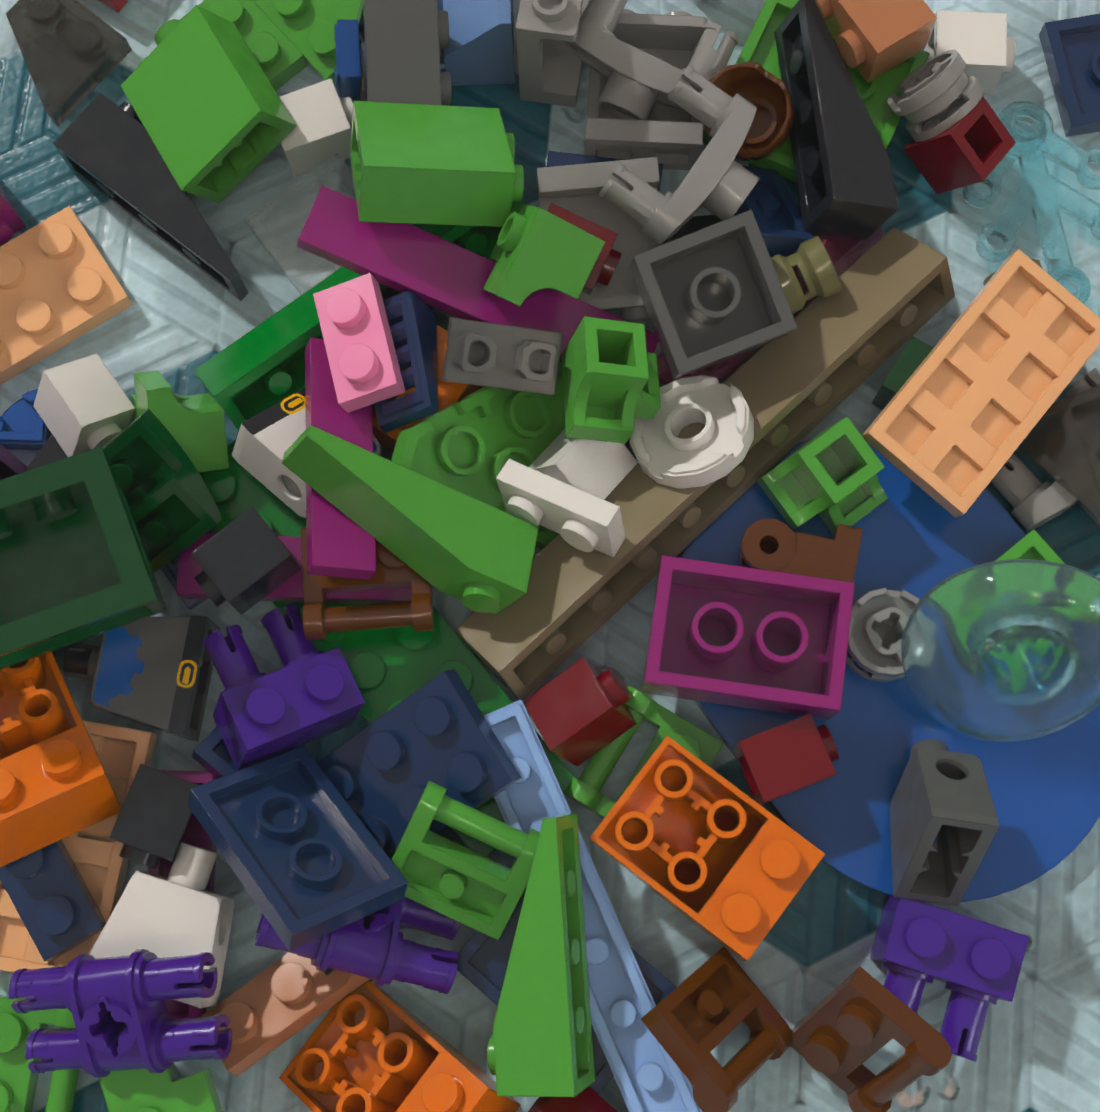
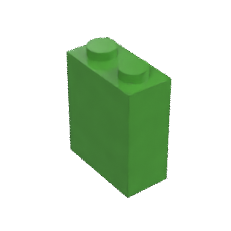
[120,5,297,203]
[350,101,524,227]

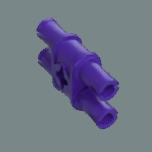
[254,897,460,994]
[9,949,232,1078]

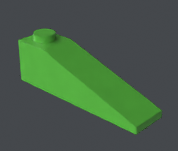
[281,425,539,614]
[487,813,595,1097]

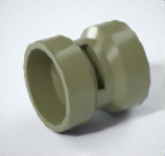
[771,235,842,314]

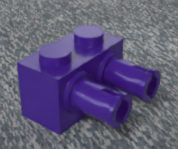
[202,603,365,771]
[869,895,1029,1062]

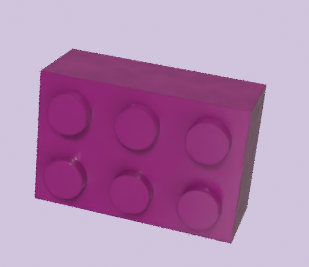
[641,555,855,720]

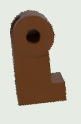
[739,519,863,582]

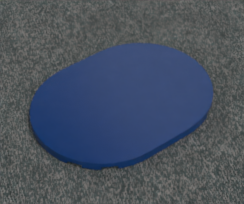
[682,439,1100,903]

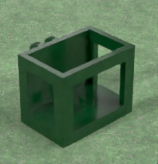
[0,446,167,670]

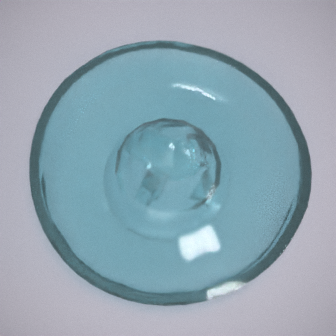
[901,559,1100,742]

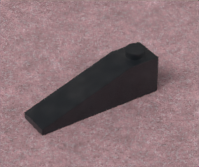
[774,0,898,240]
[53,93,249,301]

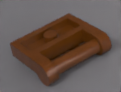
[301,528,434,641]
[641,946,793,1112]
[791,966,952,1112]

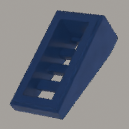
[374,291,438,433]

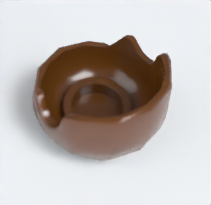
[703,61,796,161]

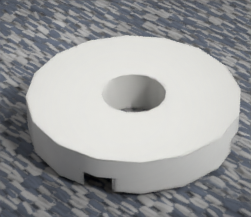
[630,375,754,489]

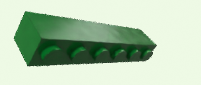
[194,202,522,431]

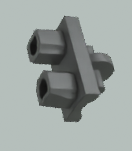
[442,318,563,395]

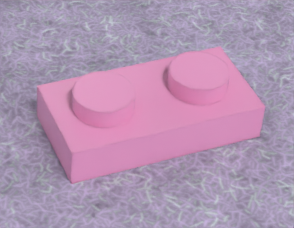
[313,273,406,413]

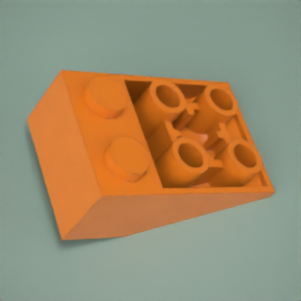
[0,652,122,868]
[589,735,825,962]
[279,979,521,1112]

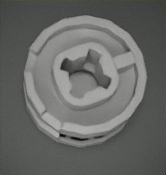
[887,49,984,142]
[846,587,935,683]

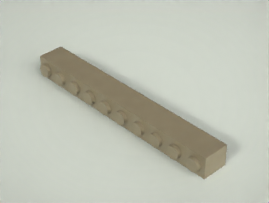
[455,227,955,700]

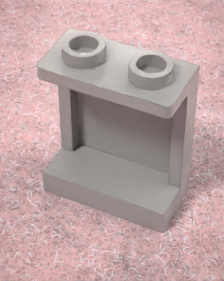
[515,0,589,107]
[584,9,708,171]
[536,157,660,322]

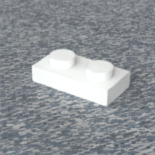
[496,459,626,558]

